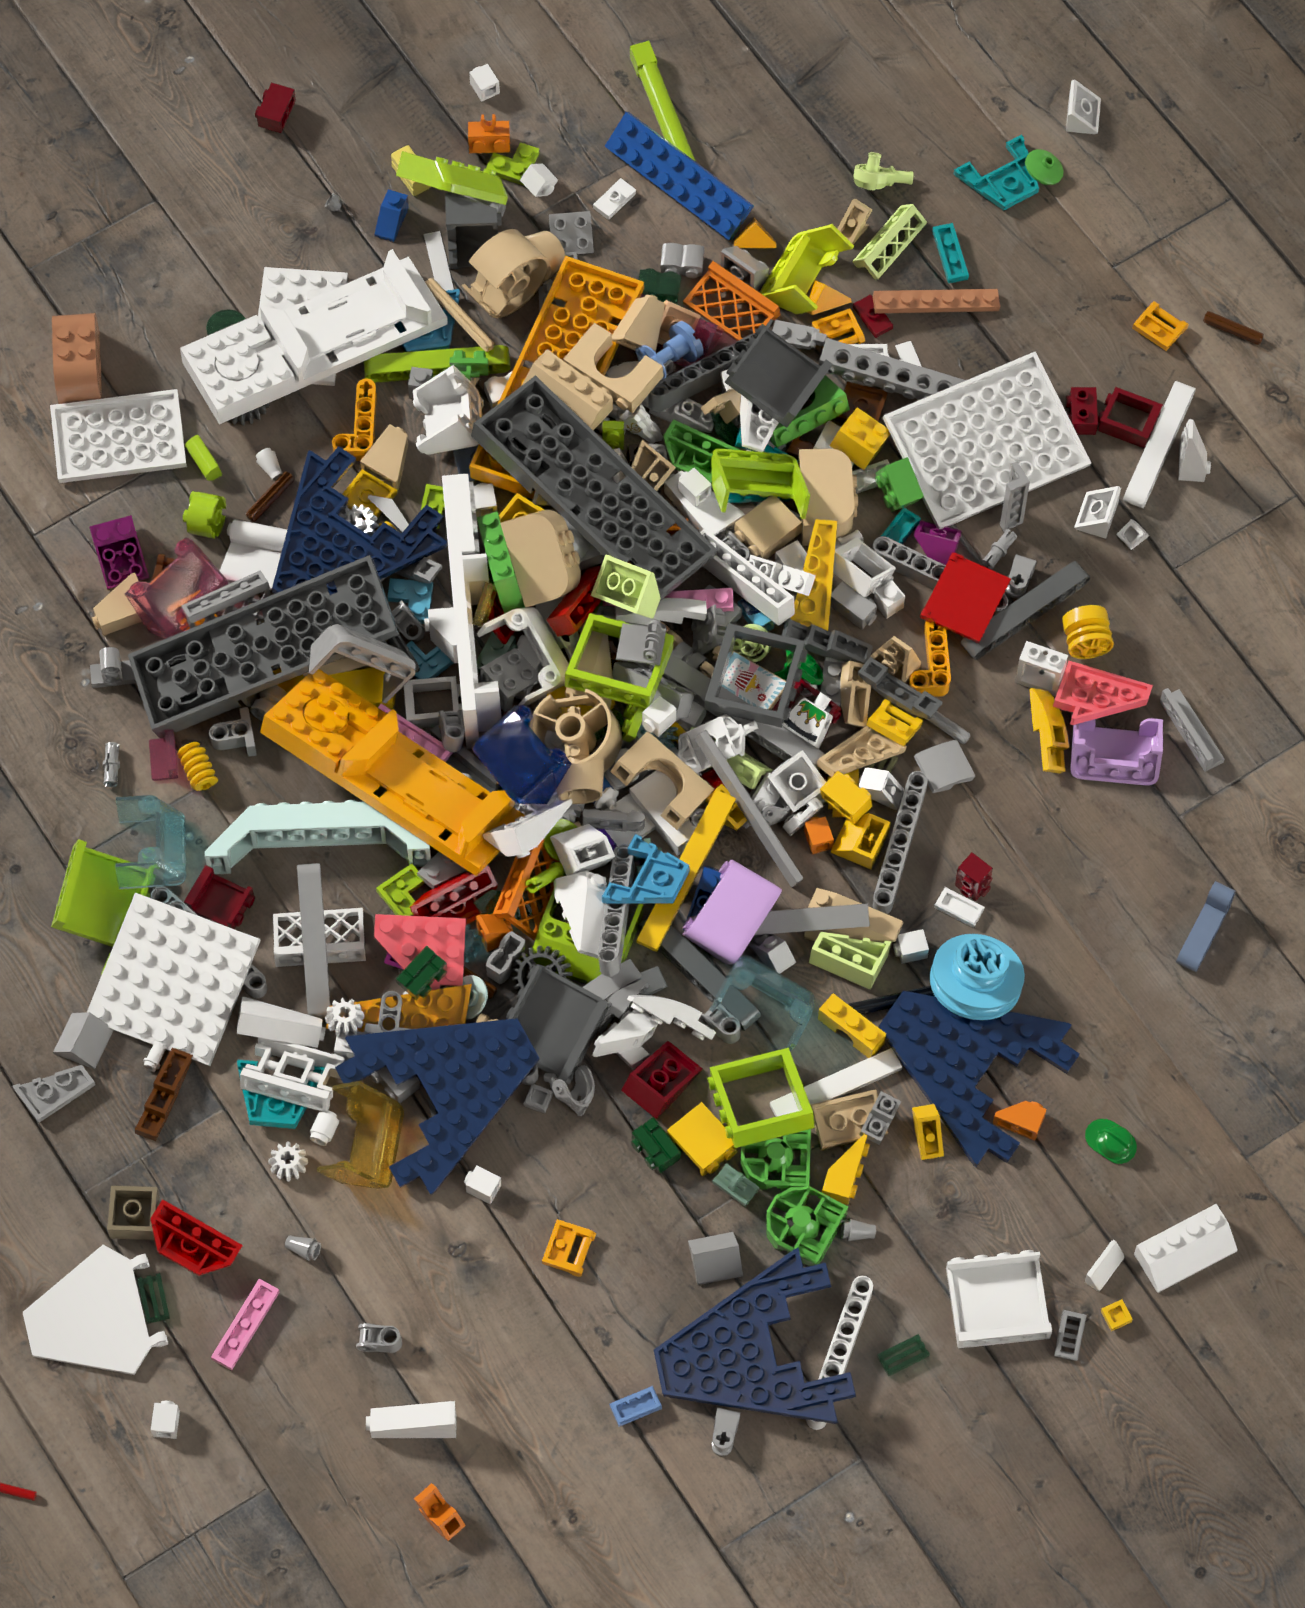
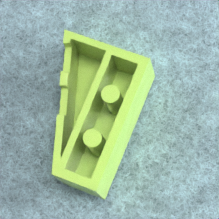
[809,932,891,990]

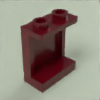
[184,865,255,930]

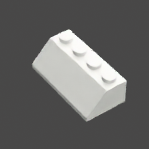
[1134,1204,1237,1293]

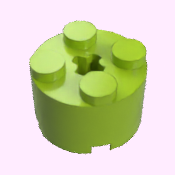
[183,491,226,539]

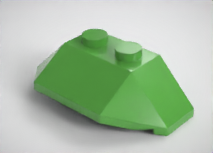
[663,419,740,484]

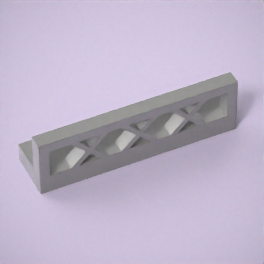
[1000,462,1030,532]
[1160,688,1225,772]

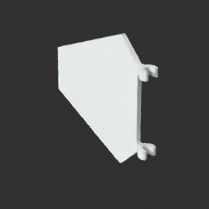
[23,1245,168,1375]

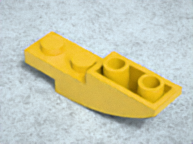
[1029,688,1069,774]

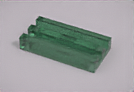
[137,1273,170,1324]
[877,1334,930,1377]

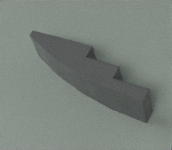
[782,619,873,664]

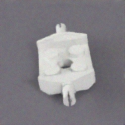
[677,714,759,776]

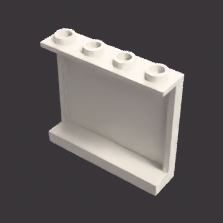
[946,1250,1052,1348]

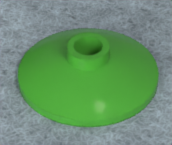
[1025,149,1063,185]

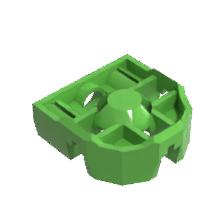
[741,1129,811,1191]
[766,1186,848,1266]

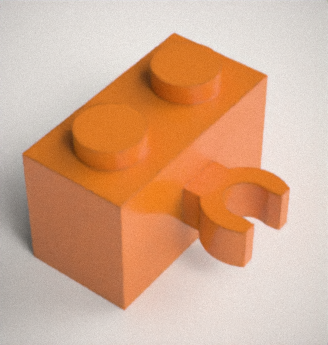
[468,114,510,154]

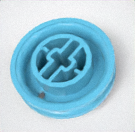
[930,934,1025,1020]

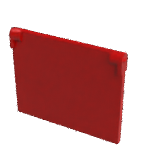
[920,552,1011,643]

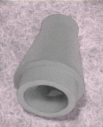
[841,1218,876,1241]
[285,1235,321,1261]

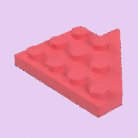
[1053,661,1153,725]
[374,914,466,990]

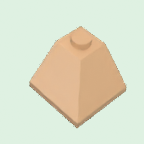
[657,300,701,345]

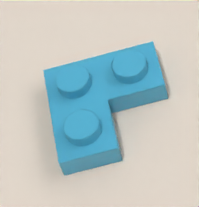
[387,578,433,624]
[407,641,454,679]

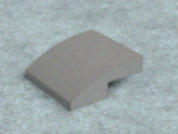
[914,740,975,793]

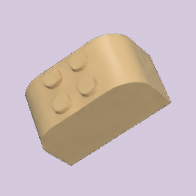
[798,449,858,546]
[500,510,581,608]

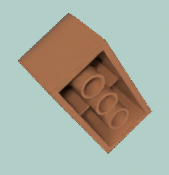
[52,313,102,404]

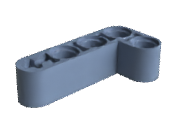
[1176,881,1236,972]

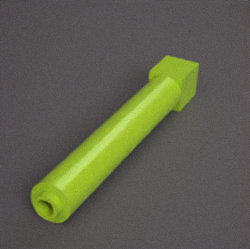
[630,41,696,162]

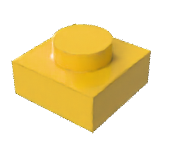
[1101,1299,1133,1331]

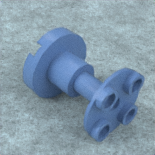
[635,321,703,380]

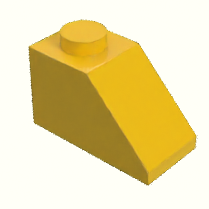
[912,1104,944,1160]

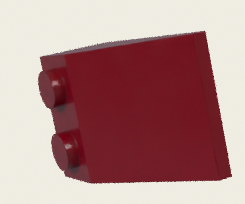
[621,1041,703,1119]

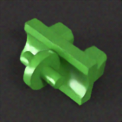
[450,350,489,381]

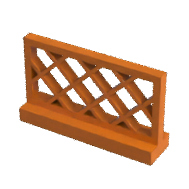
[683,261,781,341]
[493,839,560,940]

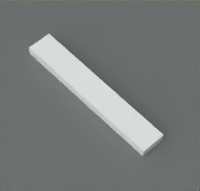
[770,1048,902,1117]

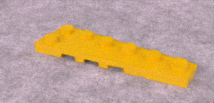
[791,519,837,631]

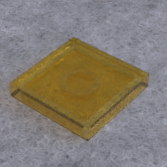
[472,582,497,628]

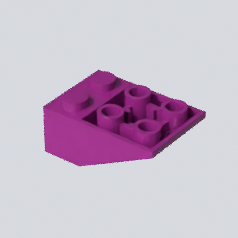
[89,515,149,589]

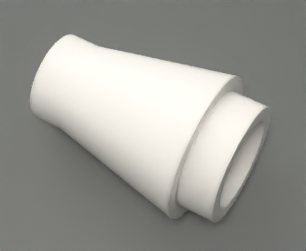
[256,448,283,481]

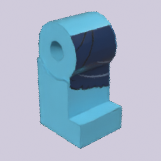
[737,598,774,631]

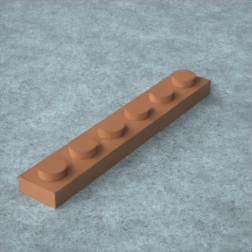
[873,289,1000,313]

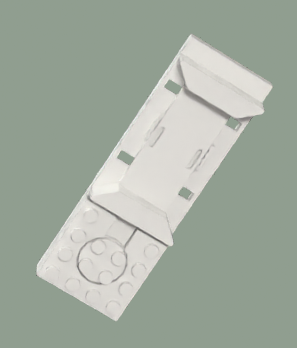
[180,249,448,424]
[442,474,503,749]

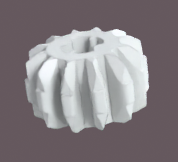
[325,998,364,1037]
[268,1141,308,1182]

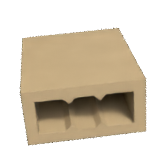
[734,496,802,559]

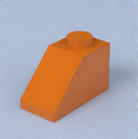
[476,914,513,952]
[993,1101,1047,1141]

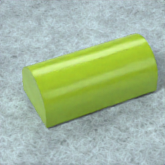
[185,435,222,481]

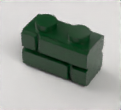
[396,946,447,1000]
[631,1117,681,1173]

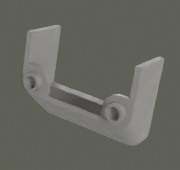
[309,624,416,703]

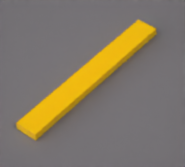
[636,789,736,952]

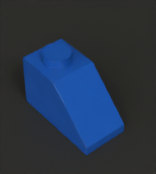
[375,189,409,242]

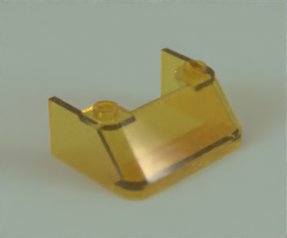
[317,1081,404,1189]

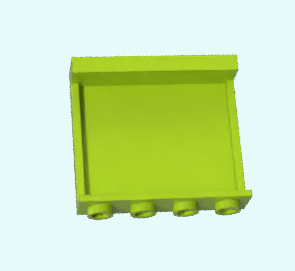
[51,839,156,947]

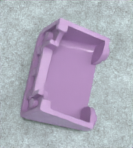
[1070,718,1163,785]
[682,860,782,965]

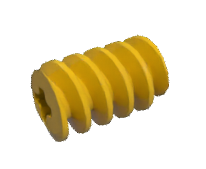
[177,742,218,791]

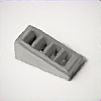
[1054,1310,1087,1361]

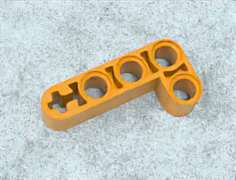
[332,378,377,461]
[909,621,951,697]

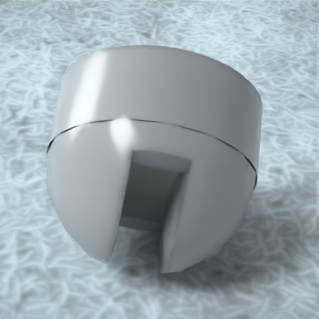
[325,193,343,211]

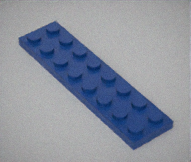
[605,112,754,240]

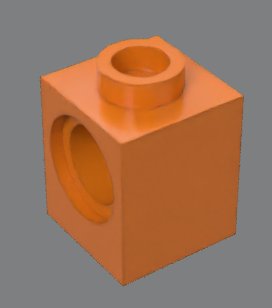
[804,816,834,854]

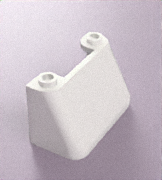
[413,365,482,455]

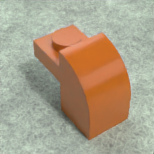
[414,1483,466,1541]

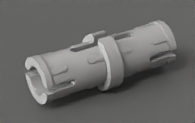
[981,529,1017,570]
[103,742,120,788]

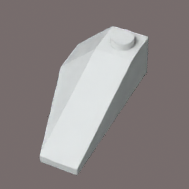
[740,395,779,453]
[1179,419,1211,482]
[483,799,573,858]
[554,871,607,959]

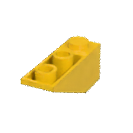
[822,1134,870,1205]

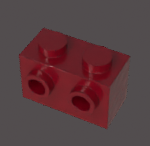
[255,82,296,133]
[1065,387,1098,435]
[955,852,993,901]

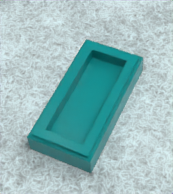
[880,507,921,545]

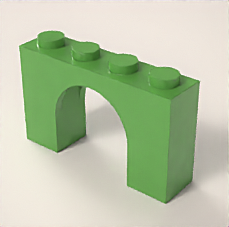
[769,375,850,448]
[477,511,525,614]

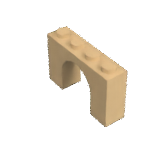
[563,323,664,413]
[610,731,714,830]

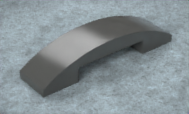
[858,657,943,719]

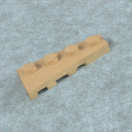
[816,726,907,777]

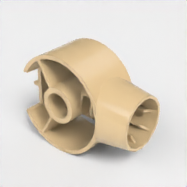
[461,229,565,318]
[529,689,622,804]

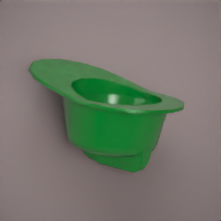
[1085,1119,1137,1164]

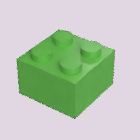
[875,457,924,512]

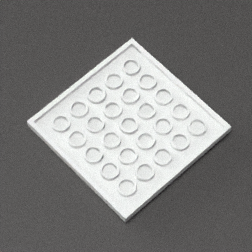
[87,893,261,1066]

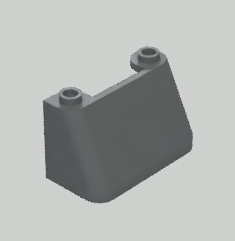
[445,192,502,269]

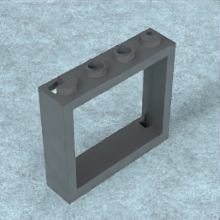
[705,623,808,728]

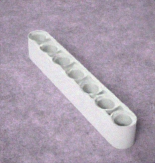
[1123,381,1196,508]
[806,1276,873,1430]

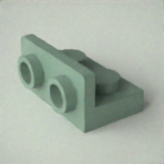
[477,632,518,673]

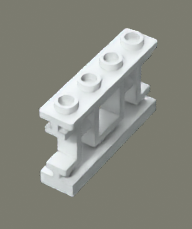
[240,1037,346,1113]

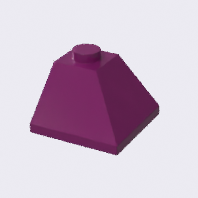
[914,520,962,565]

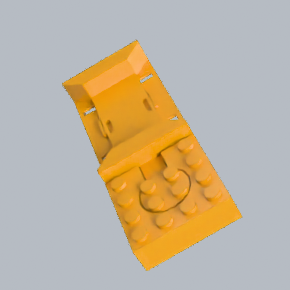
[469,256,644,499]
[260,669,526,876]

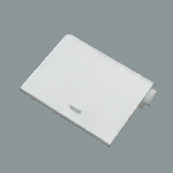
[217,519,287,590]

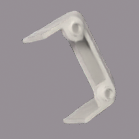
[477,607,569,709]

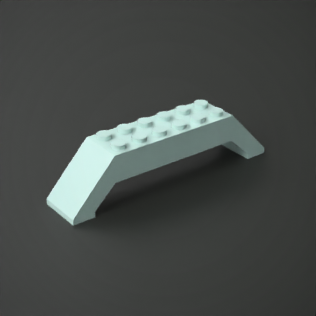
[205,800,431,874]

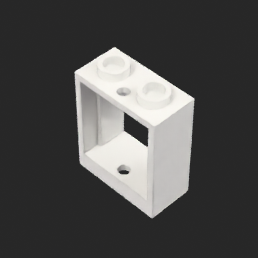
[833,538,896,598]
[1015,641,1068,697]
[404,676,463,728]

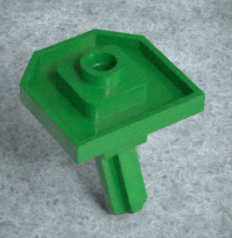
[773,650,824,685]

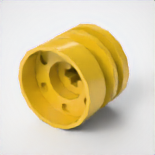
[1062,605,1114,659]

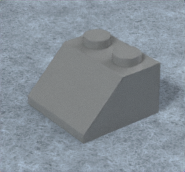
[721,246,769,291]

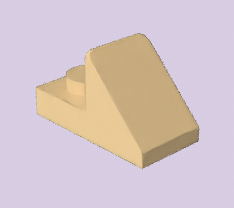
[837,199,872,244]
[701,390,741,424]

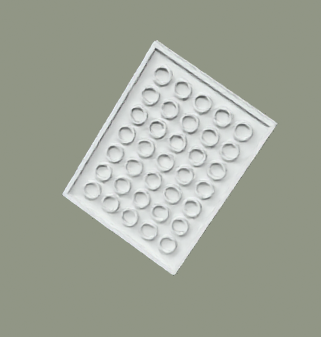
[883,351,1091,529]

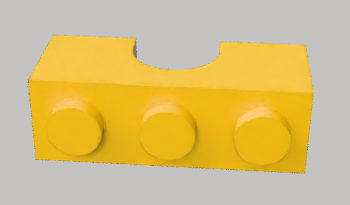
[818,993,886,1058]

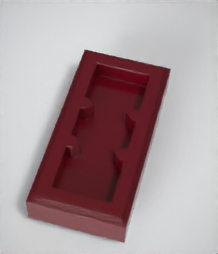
[853,294,893,338]

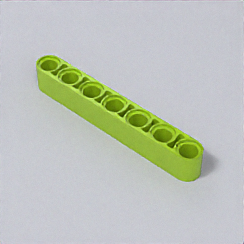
[364,345,511,383]

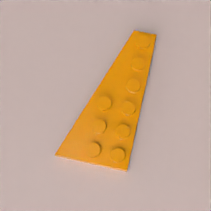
[326,984,472,1032]

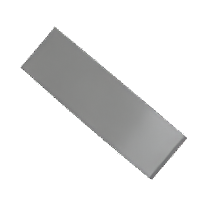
[598,980,650,1034]

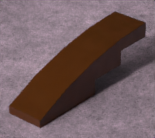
[135,1047,193,1141]

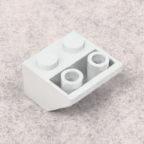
[550,824,615,876]

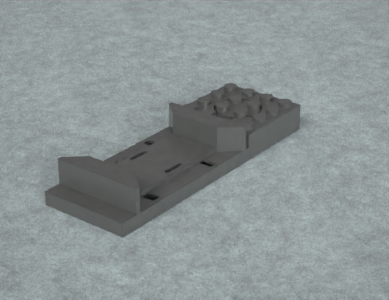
[471,375,717,601]
[128,555,399,739]

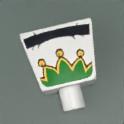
[783,692,833,749]

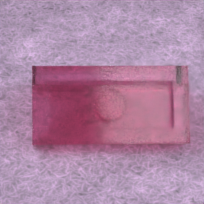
[149,729,179,781]

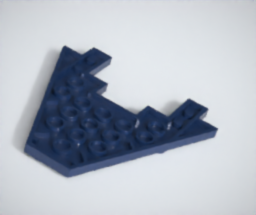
[272,446,448,595]
[878,991,1080,1167]
[335,1018,540,1195]
[654,1248,856,1424]

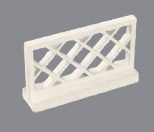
[273,908,366,967]

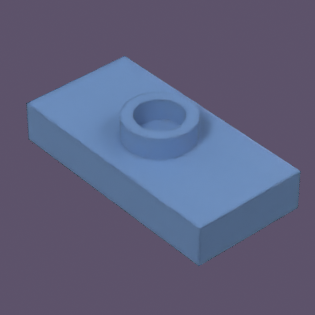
[610,1386,662,1427]

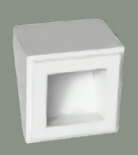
[1116,519,1149,550]

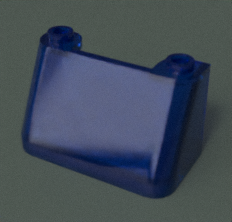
[473,705,572,804]

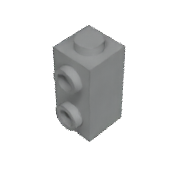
[830,581,877,630]

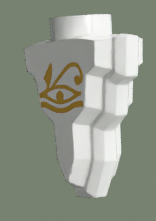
[616,404,663,444]

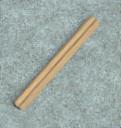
[425,278,494,352]

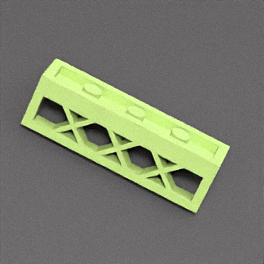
[852,204,927,279]
[690,727,772,789]

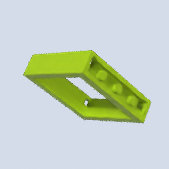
[565,613,674,709]
[707,1048,815,1148]

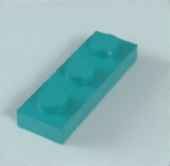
[932,223,969,284]

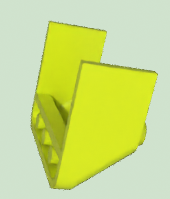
[760,224,854,314]

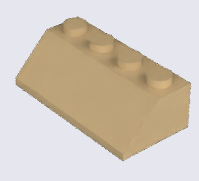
[522,349,613,430]

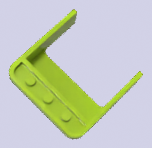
[396,151,508,205]
[711,449,810,519]
[533,876,643,984]

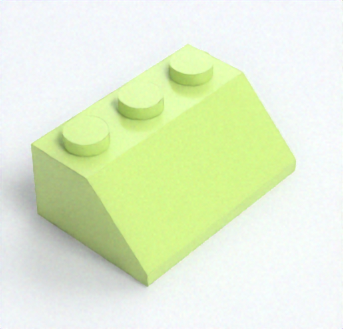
[591,555,661,619]

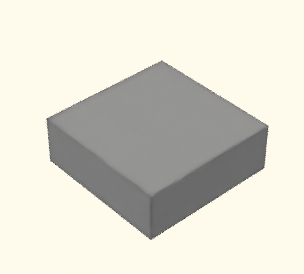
[524,1083,553,1114]

